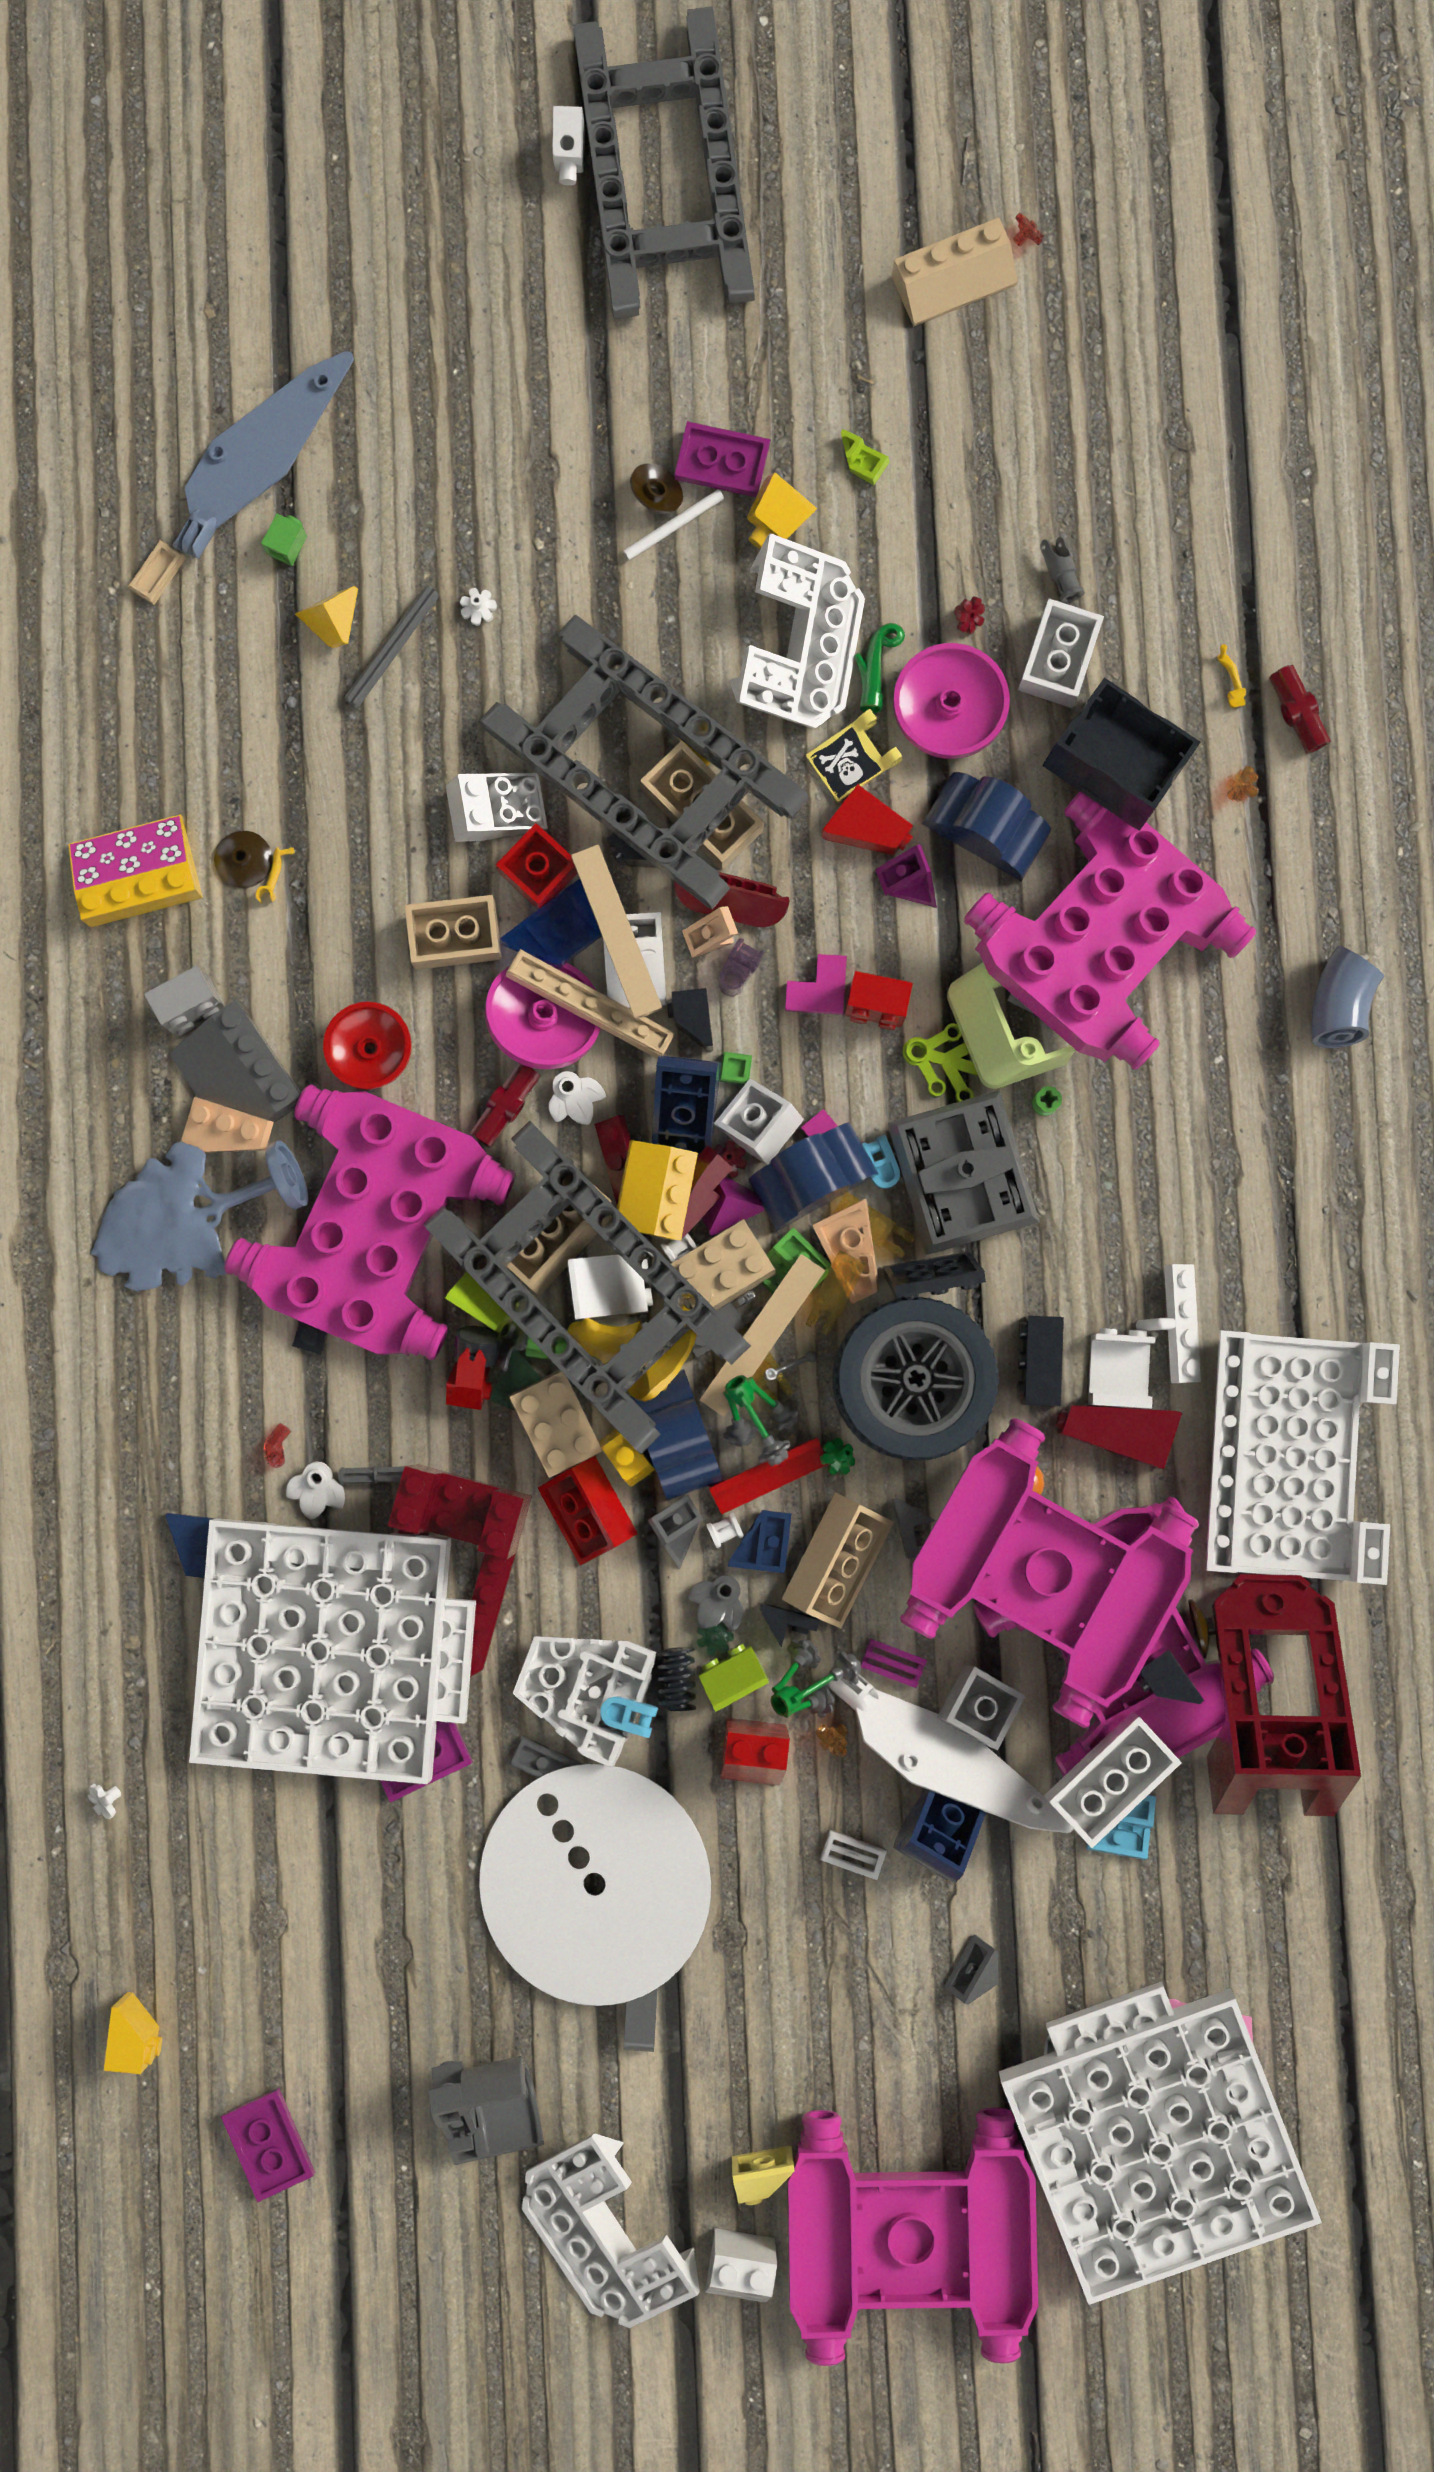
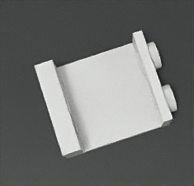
[1088,1328,1155,1409]

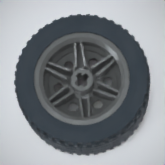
[832,1297,999,1461]

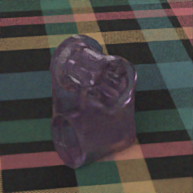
[719,937,766,997]

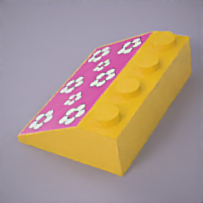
[68,814,203,928]

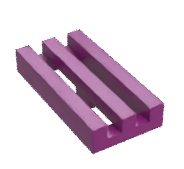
[861,1638,927,1689]

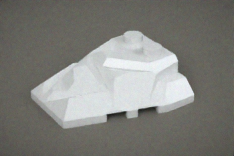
[513,1636,656,1768]

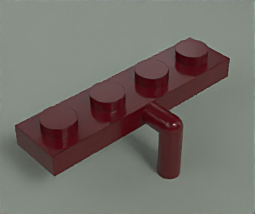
[594,1115,631,1205]

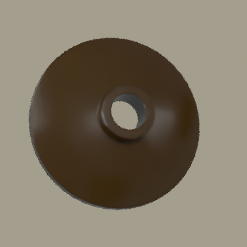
[630,463,683,514]
[214,831,273,888]
[1188,1599,1216,1659]

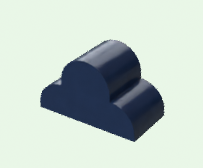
[922,772,1051,882]
[652,1055,721,1157]
[748,1122,879,1232]
[630,1369,723,1500]
[893,1788,986,1883]

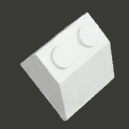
[714,1079,804,1165]

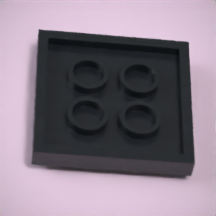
[883,1251,986,1300]

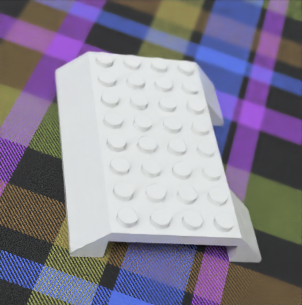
[1205,1330,1400,1585]

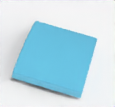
[1086,1795,1156,1860]

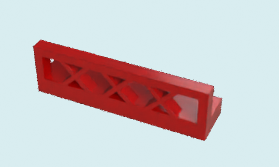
[709,1437,828,1515]

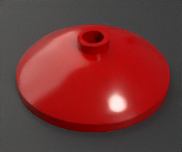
[323,1001,412,1090]

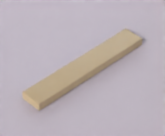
[571,844,662,1020]
[506,949,675,1059]
[700,1254,825,1417]

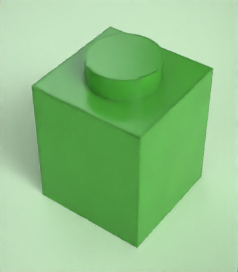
[261,513,307,566]

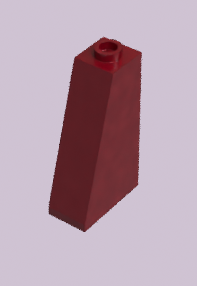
[1056,1405,1182,1469]

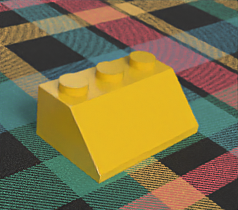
[617,1140,698,1241]

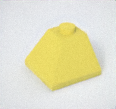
[732,2145,795,2205]

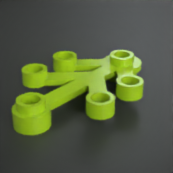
[902,1023,1008,1102]

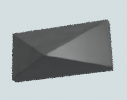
[944,1934,999,2005]

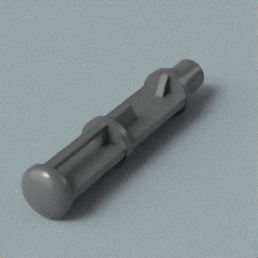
[338,1466,404,1485]

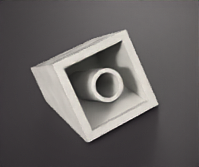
[568,1255,653,1321]
[705,2228,777,2302]

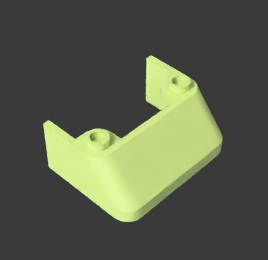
[947,962,1075,1089]

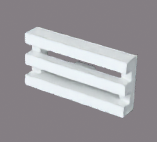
[820,1829,887,1880]

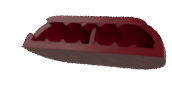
[674,872,790,927]

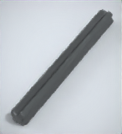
[345,586,439,707]

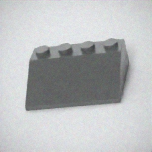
[169,1000,301,1124]

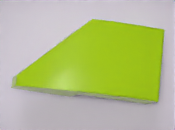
[841,429,890,485]

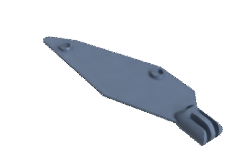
[173,351,354,559]

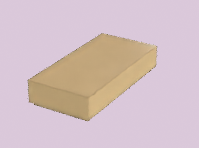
[128,540,186,605]

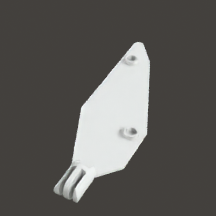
[828,1675,1074,1833]

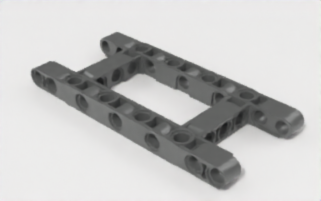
[573,6,755,319]
[479,615,810,909]
[423,1121,751,1454]

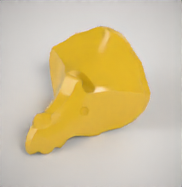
[567,1304,697,1402]

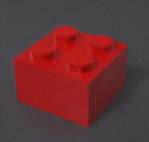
[495,823,578,912]
[844,971,913,1030]

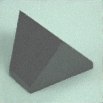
[648,1495,703,1569]

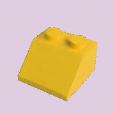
[104,1992,162,2075]

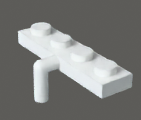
[1136,1264,1201,1383]

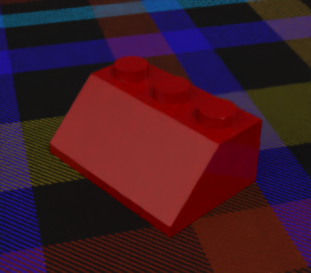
[538,1456,638,1566]

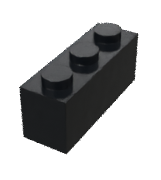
[1017,1315,1064,1407]

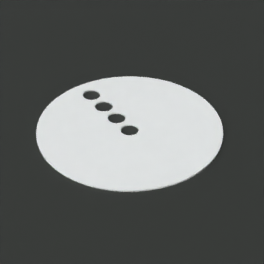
[479,1764,711,2006]

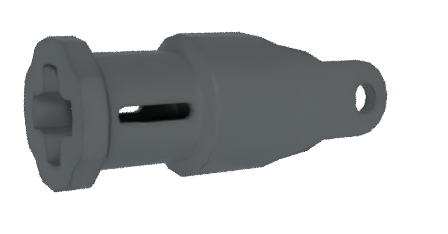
[1040,537,1085,604]

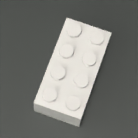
[1044,1712,1182,1848]

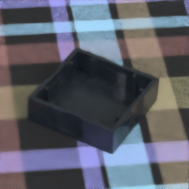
[1042,677,1201,831]

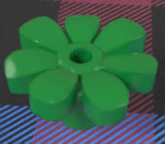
[820,1438,855,1475]

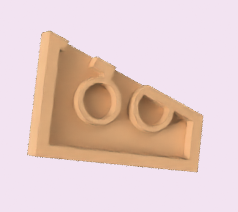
[181,1097,274,1153]
[812,1198,880,1304]

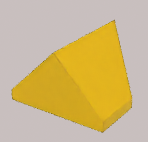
[295,586,358,648]

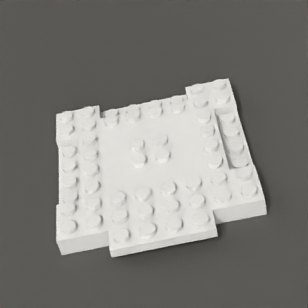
[189,1518,476,1784]
[999,1981,1322,2305]

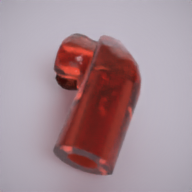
[263,1422,292,1468]

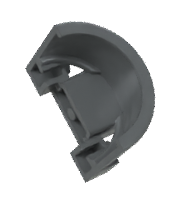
[429,2056,544,2165]

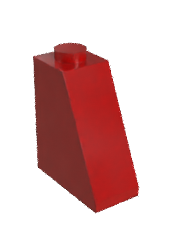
[821,784,913,856]

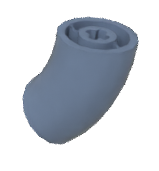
[1311,945,1385,1048]

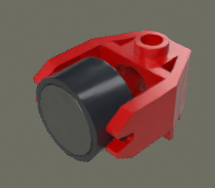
[446,1326,500,1410]

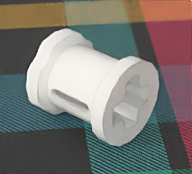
[660,1233,697,1263]
[706,1512,744,1548]

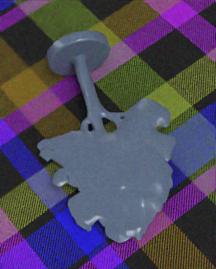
[91,1140,308,1292]

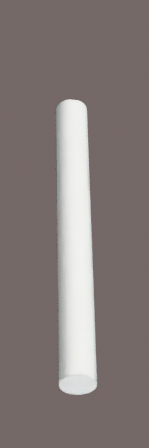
[623,489,724,561]

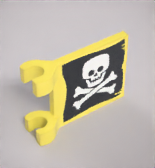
[806,709,903,803]

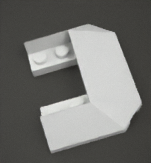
[729,533,865,729]
[522,2133,700,2328]

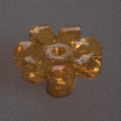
[1226,766,1259,802]
[816,1724,848,1758]

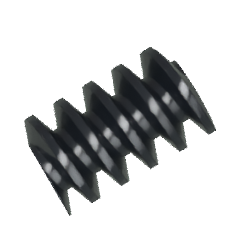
[657,1647,696,1712]

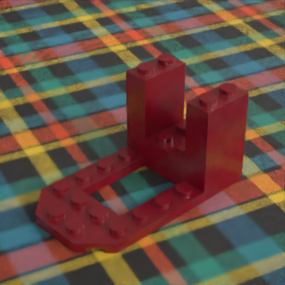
[388,1464,532,1677]
[1206,1574,1361,1816]

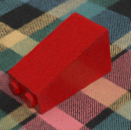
[720,1718,790,1785]

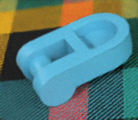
[862,1134,900,1189]
[600,1696,658,1738]

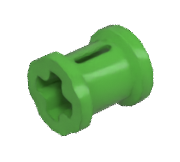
[1032,1086,1062,1116]

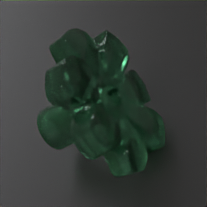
[697,1621,734,1656]

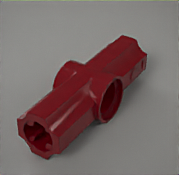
[1269,665,1331,754]
[470,1063,541,1148]

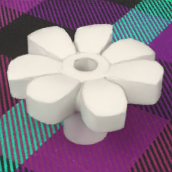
[460,588,497,626]
[88,1783,121,1819]

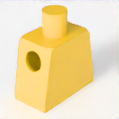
[747,472,817,549]
[599,1429,655,1487]

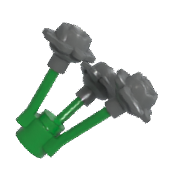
[723,1375,799,1466]
[770,1640,861,1718]

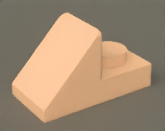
[682,906,738,958]

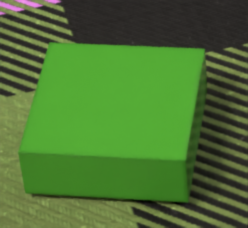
[720,1052,752,1085]

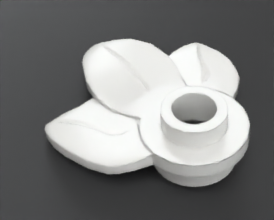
[549,1071,606,1125]
[286,1462,345,1520]

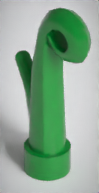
[854,623,905,714]

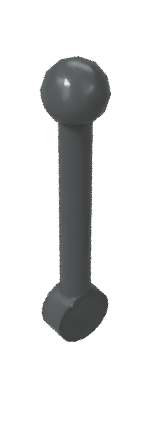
[763,1351,817,1381]

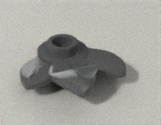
[493,1321,528,1371]
[688,1575,744,1631]

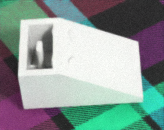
[446,773,548,842]
[603,912,667,1008]

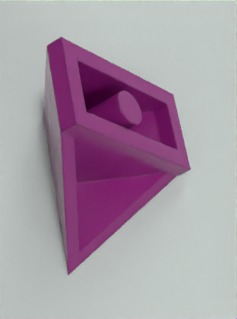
[875,844,937,908]
[702,1177,765,1236]

